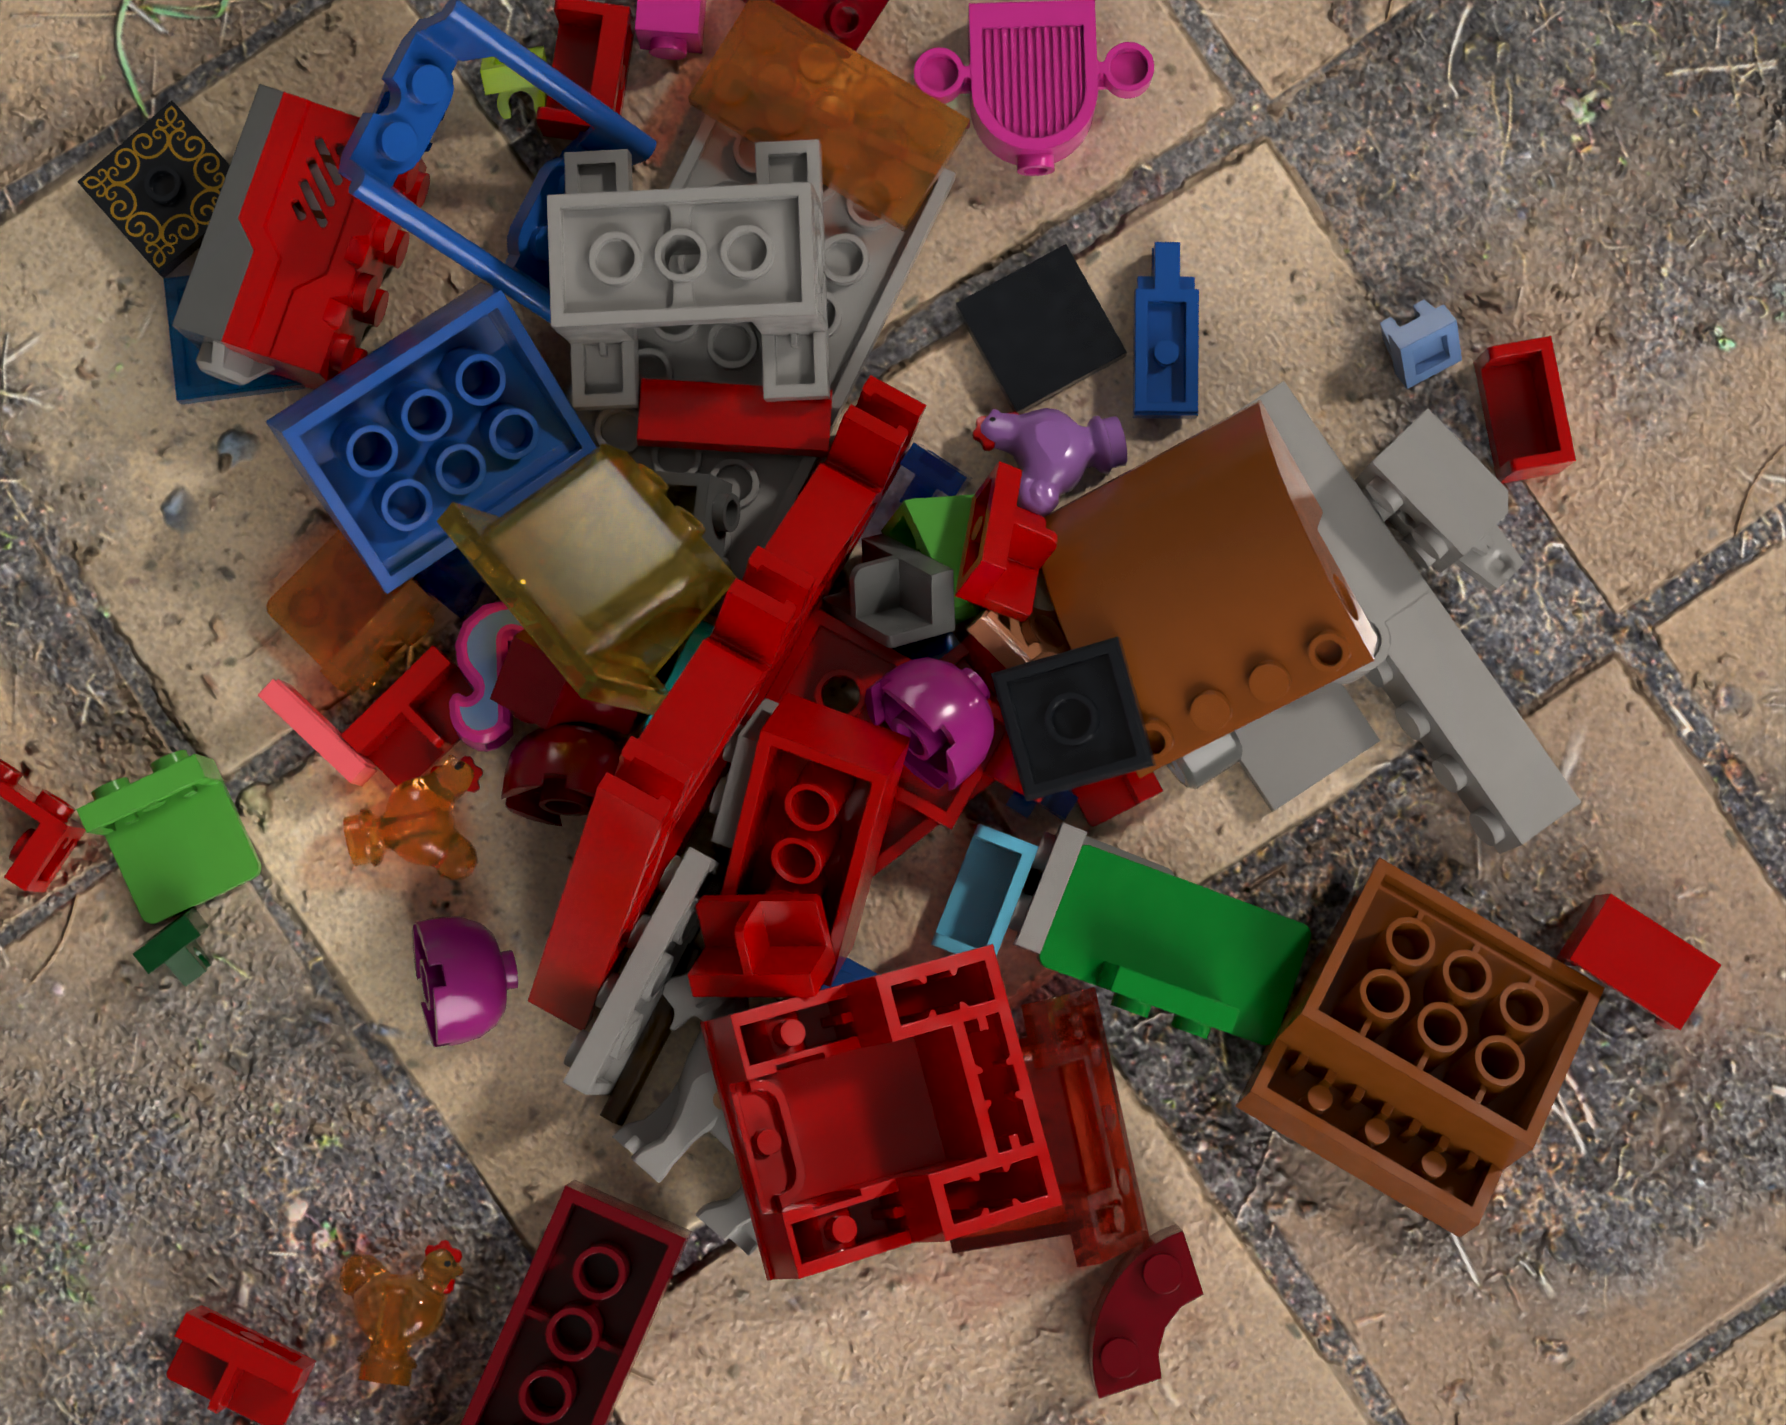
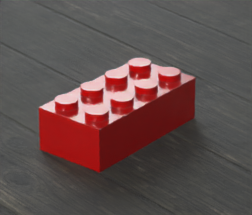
[721,692,911,987]

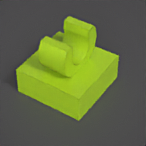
[480,45,547,119]

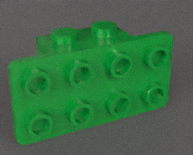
[1037,844,1311,1045]

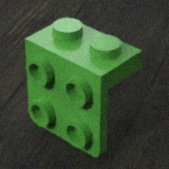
[76,750,261,924]

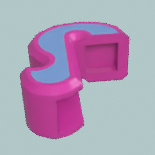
[449,598,566,752]

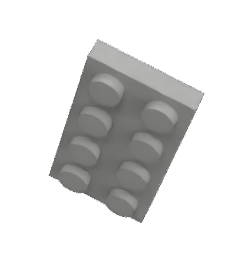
[563,847,728,1095]

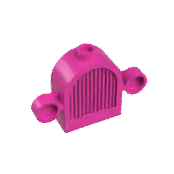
[914,0,1154,176]

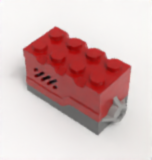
[172,84,430,390]

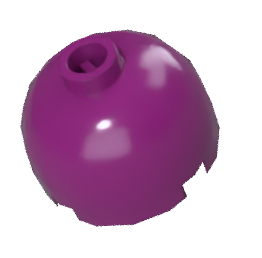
[864,657,994,790]
[412,916,518,1047]

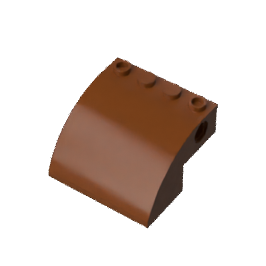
[1042,400,1377,778]

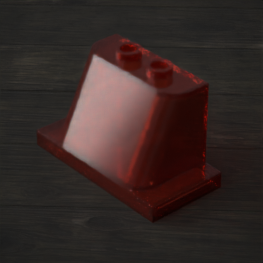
[950,987,1150,1267]

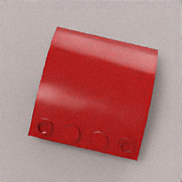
[700,944,1063,1280]

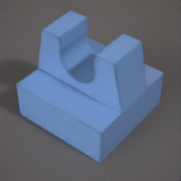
[1380,299,1462,389]

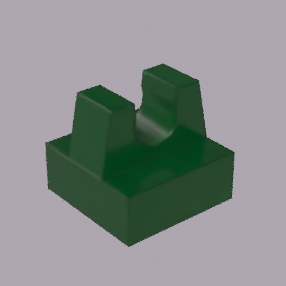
[133,908,212,987]

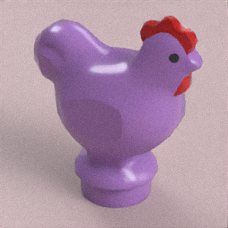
[972,408,1127,517]

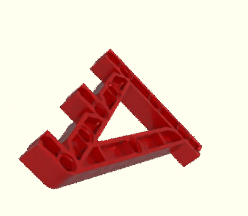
[528,375,927,1031]

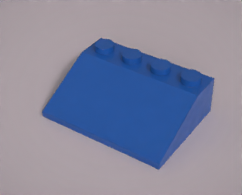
[265,282,599,594]

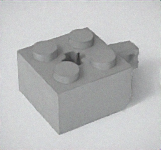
[1354,408,1525,592]

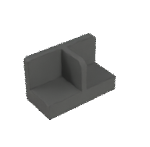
[822,533,955,648]

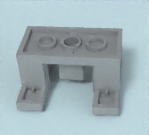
[547,139,830,411]

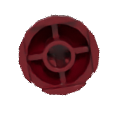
[501,721,622,826]

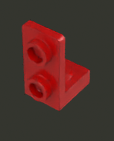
[0,759,86,893]

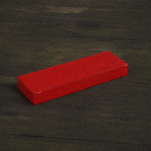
[637,378,833,457]

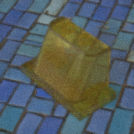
[437,444,737,715]

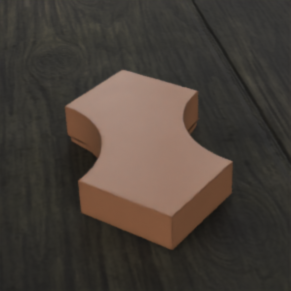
[967,607,1071,669]

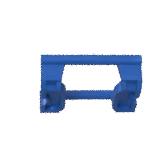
[338,0,657,324]

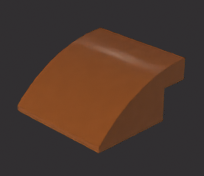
[1235,857,1605,1238]

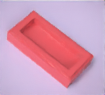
[258,679,378,786]

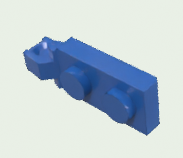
[1133,242,1199,419]

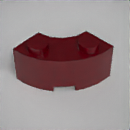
[490,620,678,736]
[1088,1224,1204,1399]

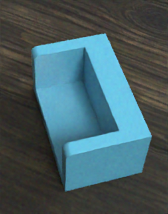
[931,823,1039,956]

